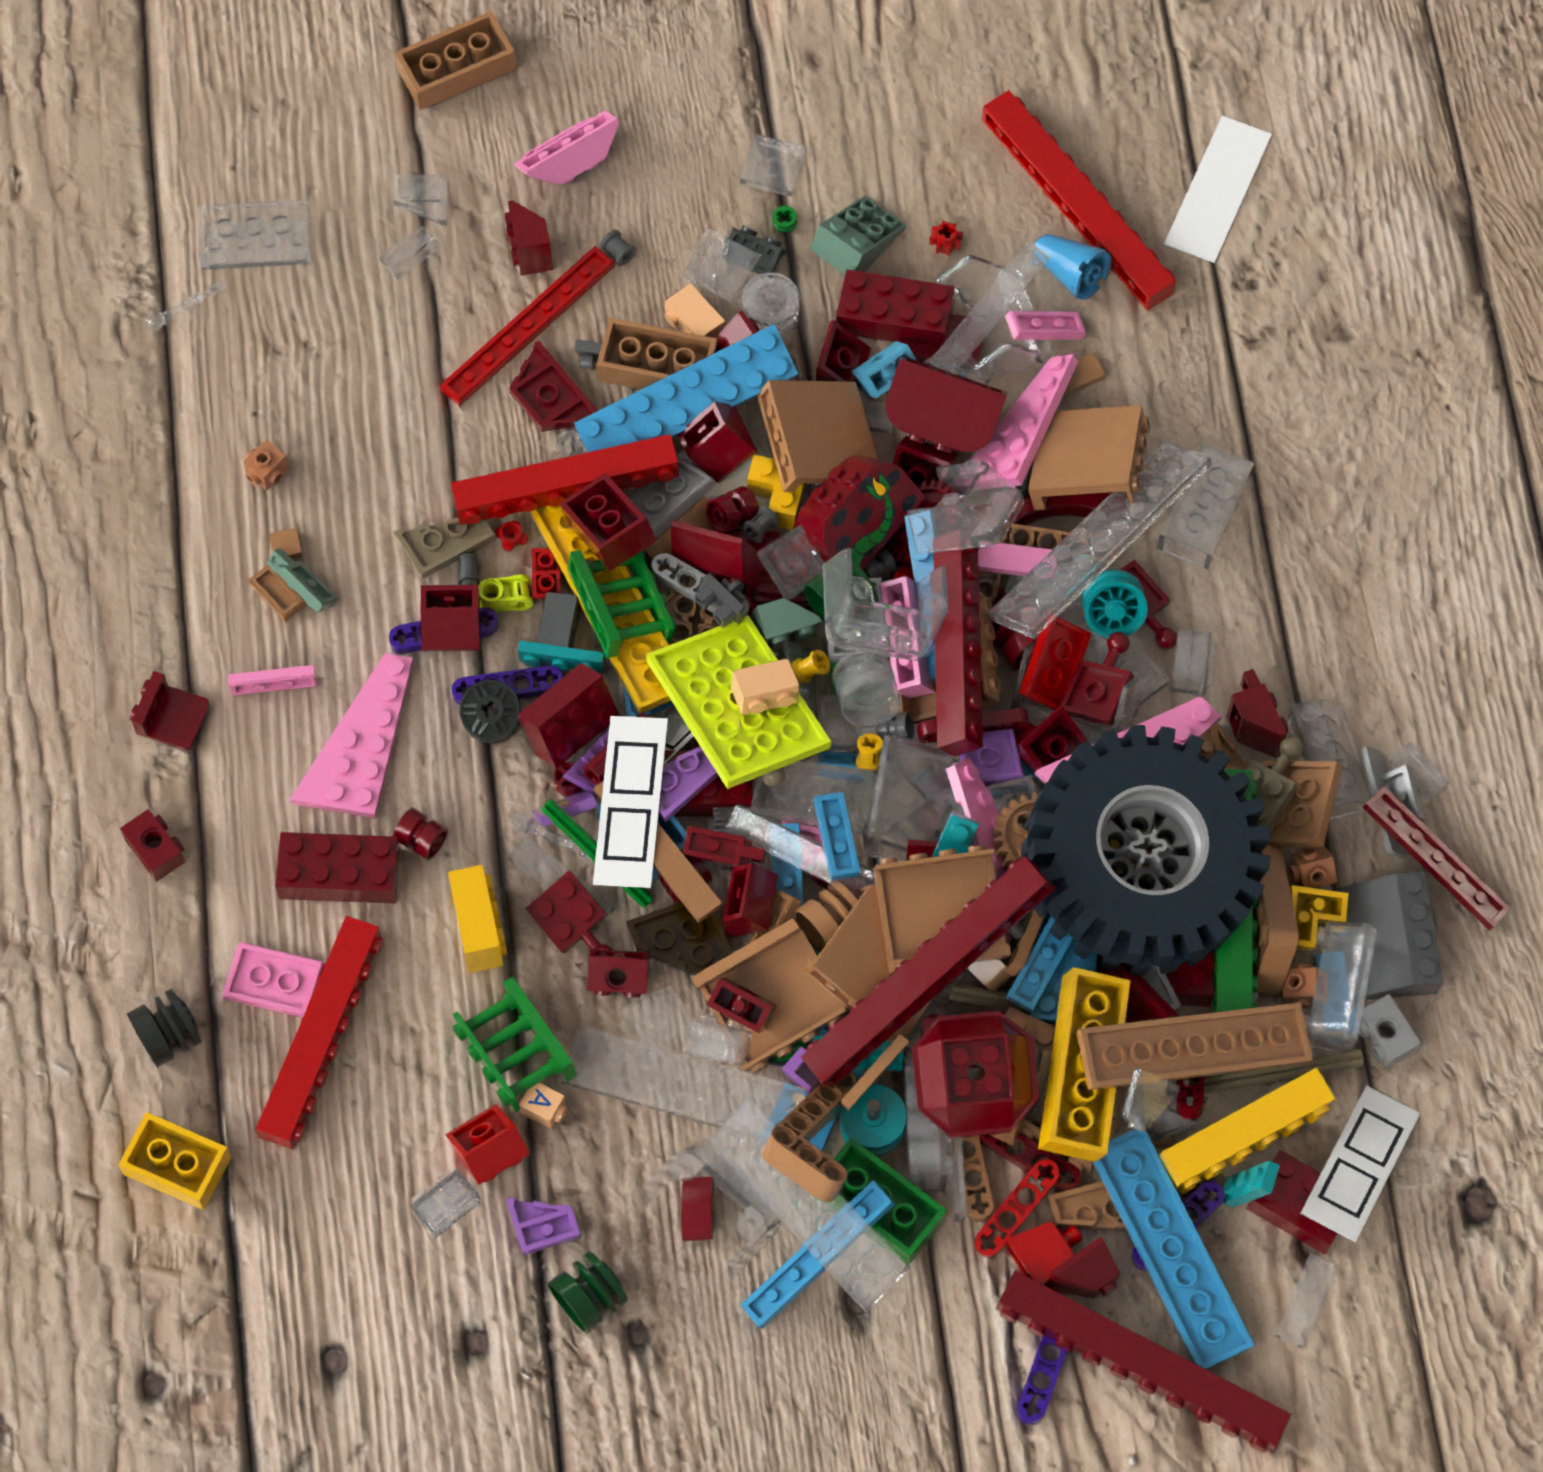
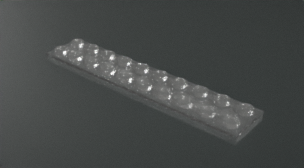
[988,440,1212,639]

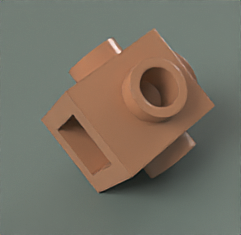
[243,439,290,491]
[1289,846,1337,889]
[1281,964,1330,1008]

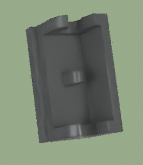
[537,592,581,648]

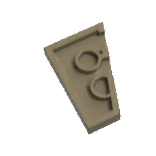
[393,517,495,579]

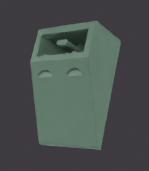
[810,196,907,275]

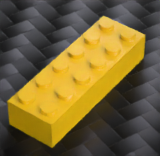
[1038,967,1131,1162]
[1159,1067,1335,1195]

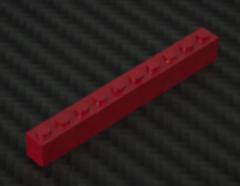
[801,856,1056,1088]
[995,1271,1292,1453]

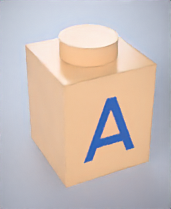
[519,1083,568,1130]

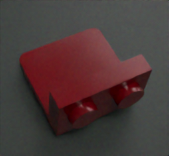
[130,671,210,750]

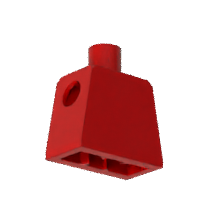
[1005,1221,1083,1287]

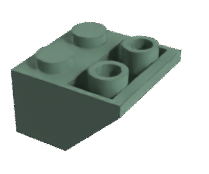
[750,598,822,649]

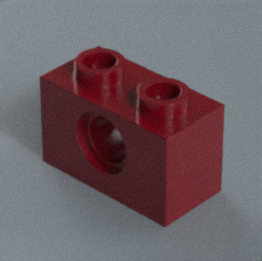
[119,809,185,882]
[587,949,650,998]
[706,977,777,1033]

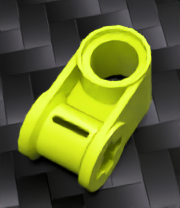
[479,574,534,612]

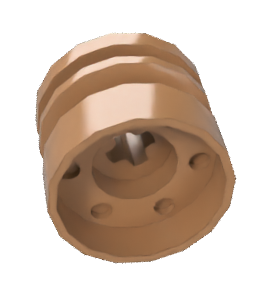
[794,881,858,953]

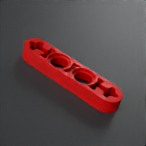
[974,1159,1060,1258]

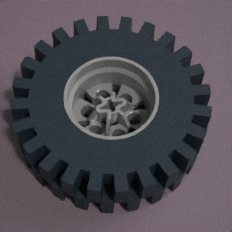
[1021,725,1271,975]

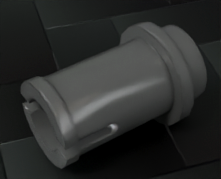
[458,554,480,585]

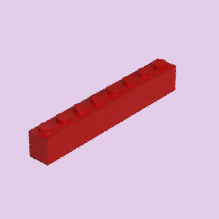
[450,434,679,525]
[256,916,384,1150]

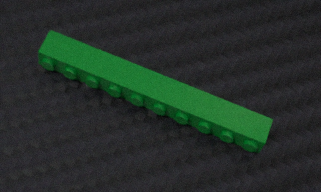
[1212,769,1257,1013]

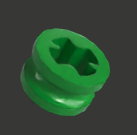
[772,206,797,233]

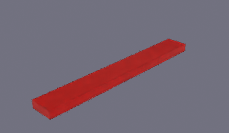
[439,246,615,407]

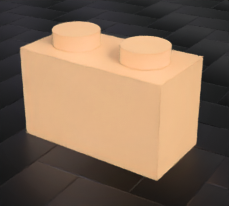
[664,283,725,338]
[731,659,799,715]

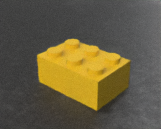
[448,865,507,973]
[118,1112,232,1210]

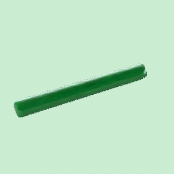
[541,799,653,908]

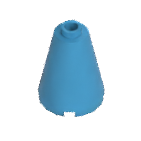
[1034,234,1111,300]

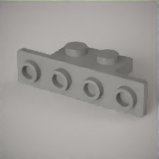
[1362,746,1425,858]

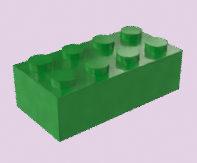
[825,1137,947,1266]

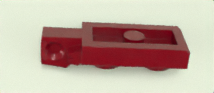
[682,826,766,866]

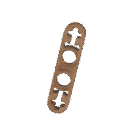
[950,1136,993,1223]

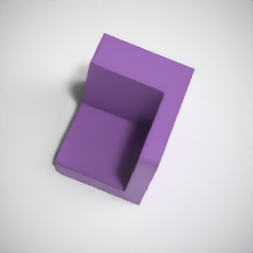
[781,1046,819,1094]

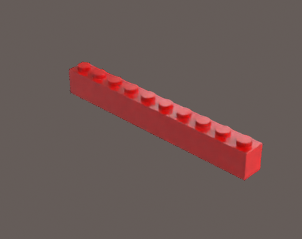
[982,90,1176,311]

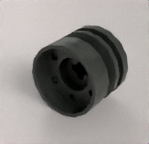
[459,680,521,745]
[127,989,202,1067]

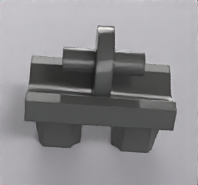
[695,573,746,628]

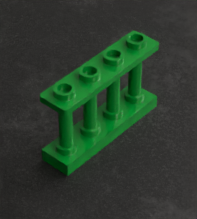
[567,550,676,659]
[452,976,577,1112]

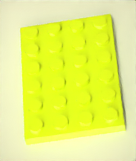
[646,615,831,789]

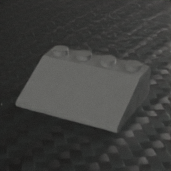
[1333,871,1443,1001]

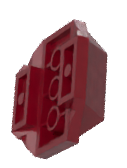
[911,1011,1039,1138]

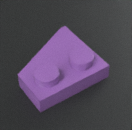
[506,1198,581,1256]

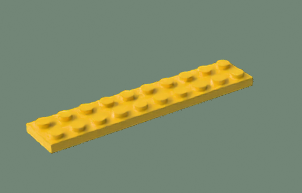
[530,505,671,714]

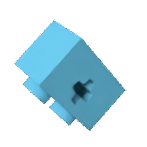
[852,341,916,398]

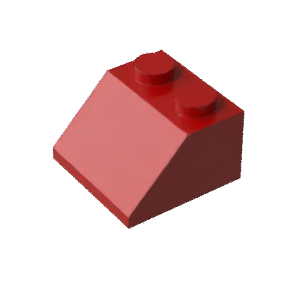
[445,1104,530,1185]

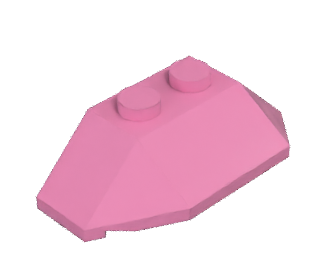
[515,110,619,185]

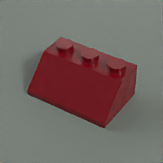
[670,520,767,591]

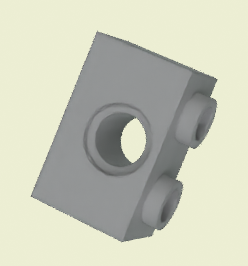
[1355,994,1422,1069]

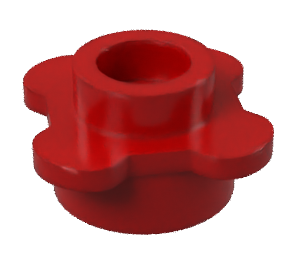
[495,520,528,551]

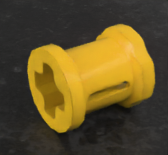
[792,650,830,683]
[856,733,883,772]

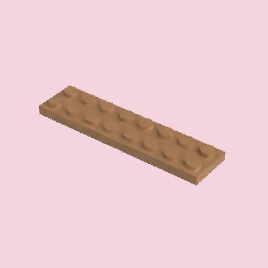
[1076,1002,1313,1091]

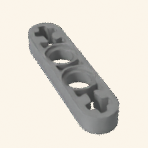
[652,553,749,617]

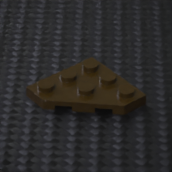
[626,902,733,976]

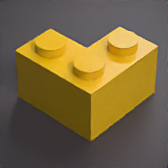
[747,454,806,530]
[1289,885,1349,951]

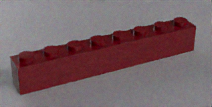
[933,528,984,757]

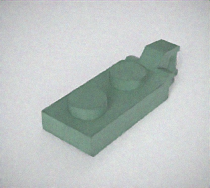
[267,548,338,613]

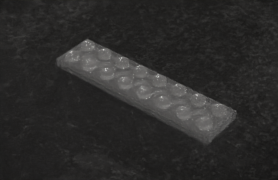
[561,1025,807,1142]
[707,1098,910,1312]

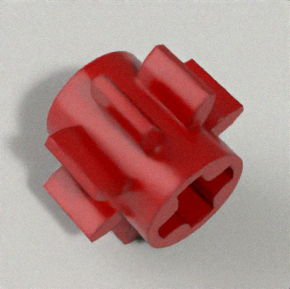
[929,220,963,256]

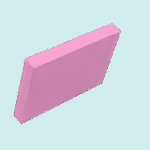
[222,942,325,1018]

